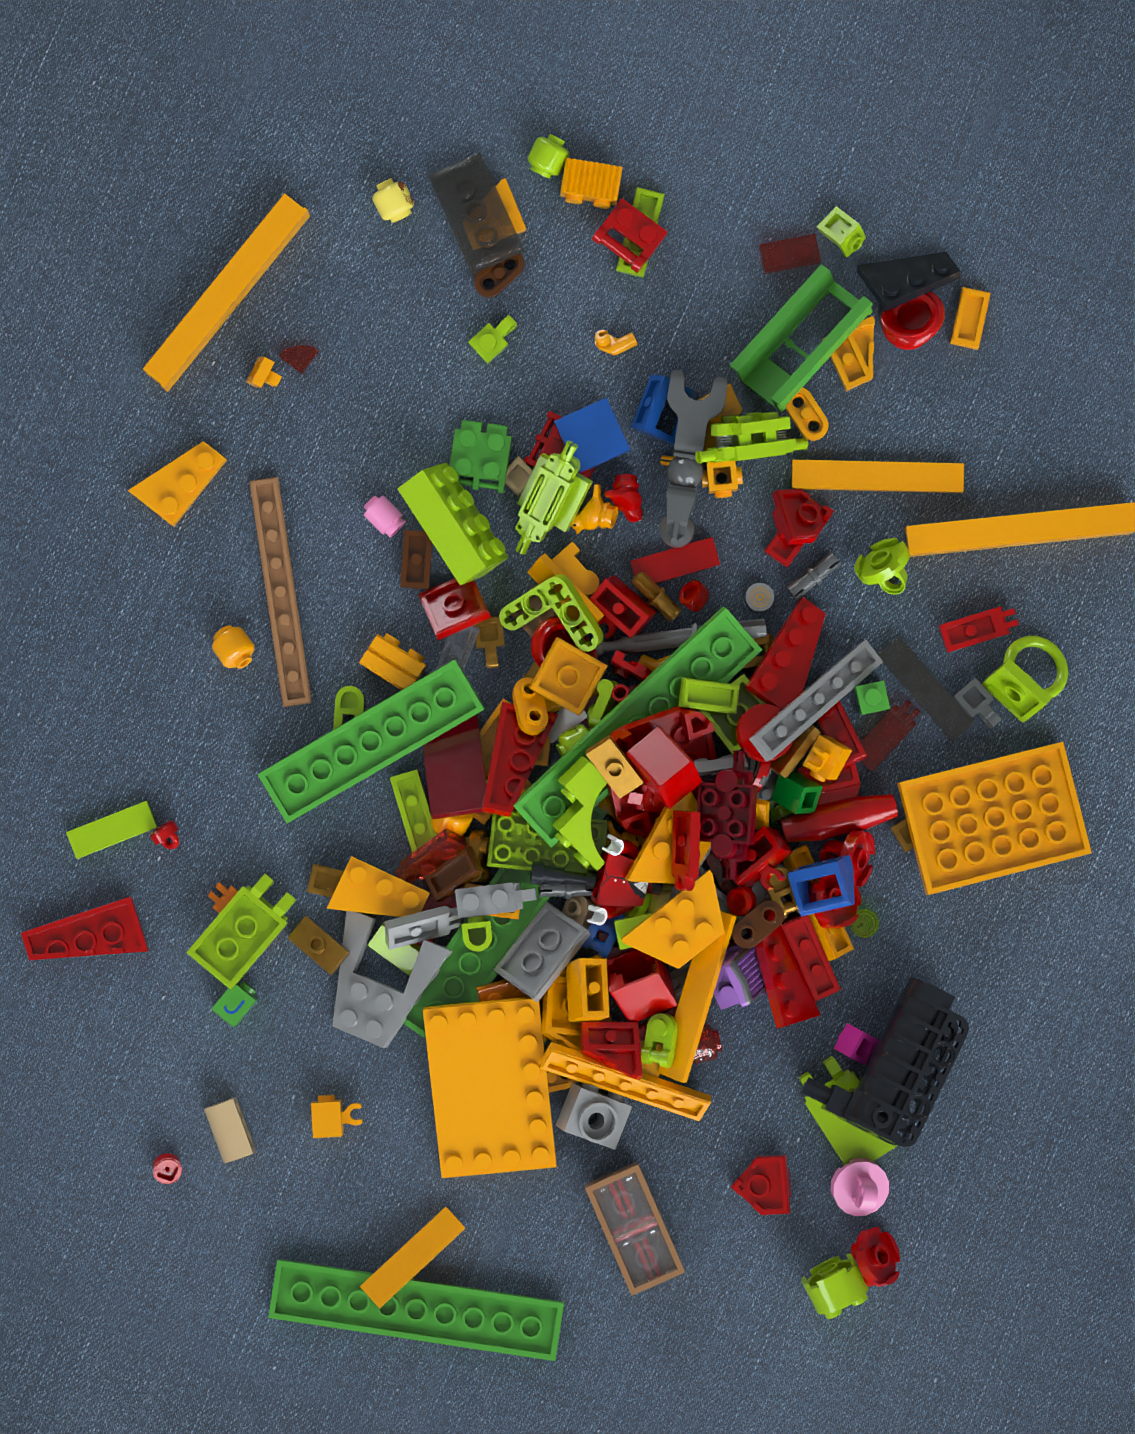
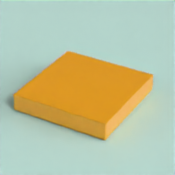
[529,637,608,716]

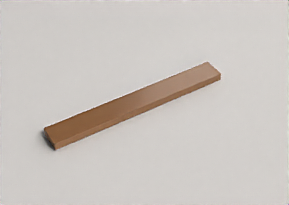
[249,477,312,707]

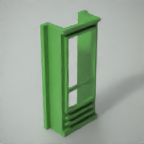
[730,264,873,413]

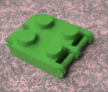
[450,420,513,494]

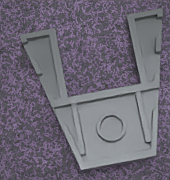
[333,911,453,1048]

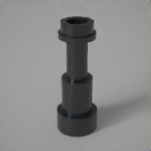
[530,861,596,890]

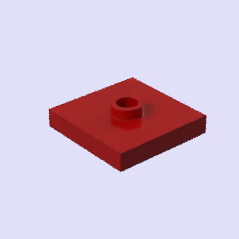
[418,578,491,641]

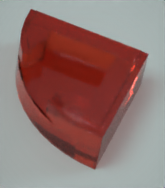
[279,345,319,374]

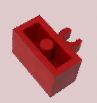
[589,575,657,639]
[721,826,793,891]

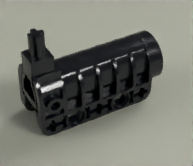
[801,977,969,1147]

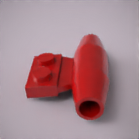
[780,763,898,842]

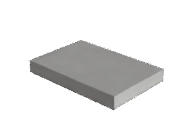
[493,902,591,1002]

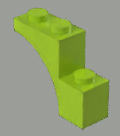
[552,756,607,871]

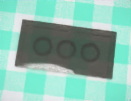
[428,152,524,275]

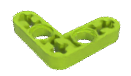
[499,574,603,652]

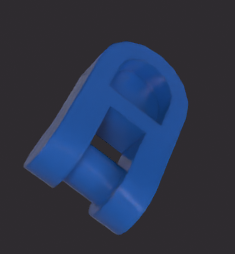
[581,914,625,959]

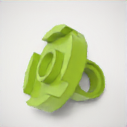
[854,538,910,595]

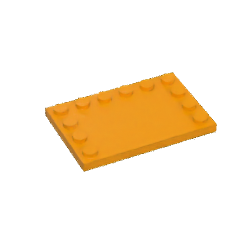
[897,742,1092,895]
[423,997,557,1178]

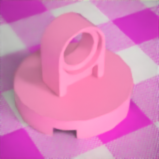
[831,1158,889,1216]

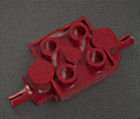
[697,751,758,880]

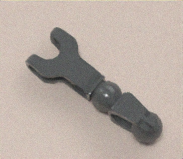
[658,370,728,548]

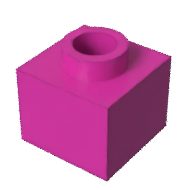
[834,1023,879,1066]

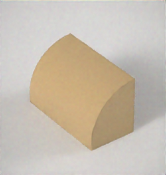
[204,1097,256,1163]

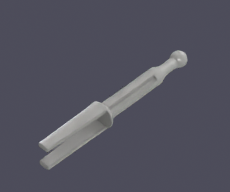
[596,619,767,656]

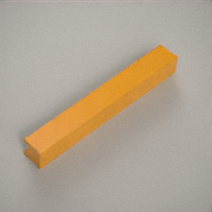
[143,193,310,392]
[904,502,1135,557]

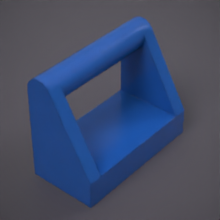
[630,375,699,445]
[787,855,855,916]

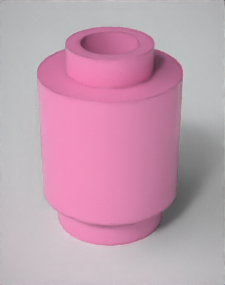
[363,495,406,538]

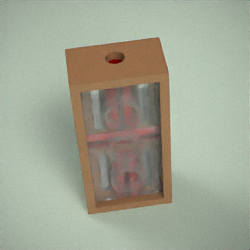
[585,1161,685,1296]

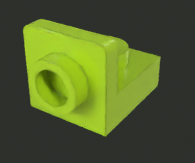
[817,206,866,257]

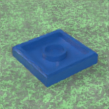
[554,398,630,474]

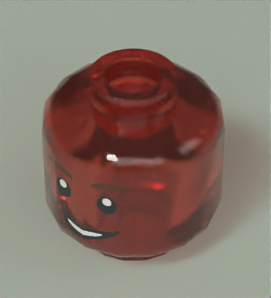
[692,1024,722,1064]

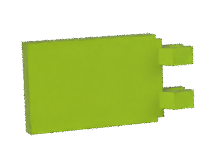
[186,874,296,990]
[798,1056,898,1165]

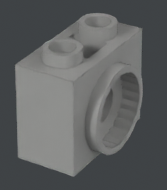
[556,1082,632,1150]

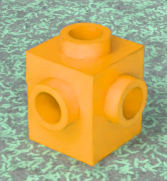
[702,461,743,498]

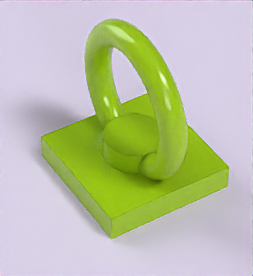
[982,635,1068,723]

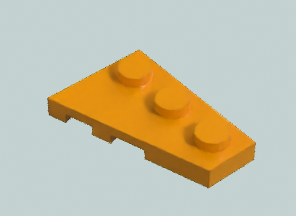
[327,856,430,917]

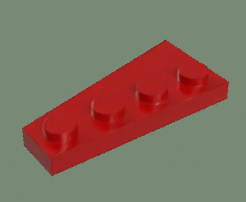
[745,597,826,710]
[481,702,558,817]
[21,896,150,960]
[750,909,821,1028]

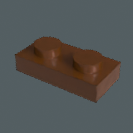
[400,530,433,590]

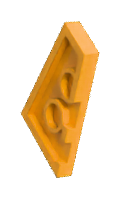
[128,441,227,527]

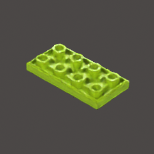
[487,811,608,874]

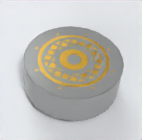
[745,583,774,612]

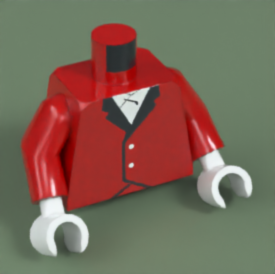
[587,834,663,925]

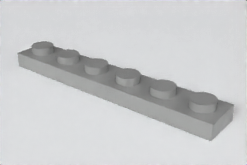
[749,640,883,762]

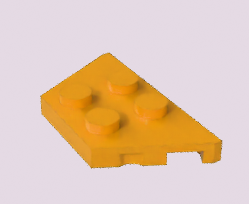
[625,792,711,884]
[621,869,725,969]
[541,954,602,1052]

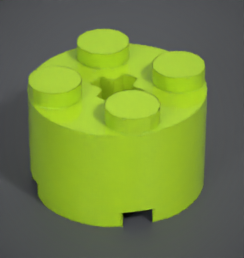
[801,1254,869,1319]

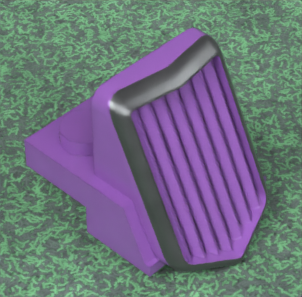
[714,933,766,1010]

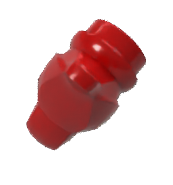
[604,474,644,523]

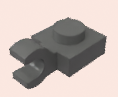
[952,678,1002,729]

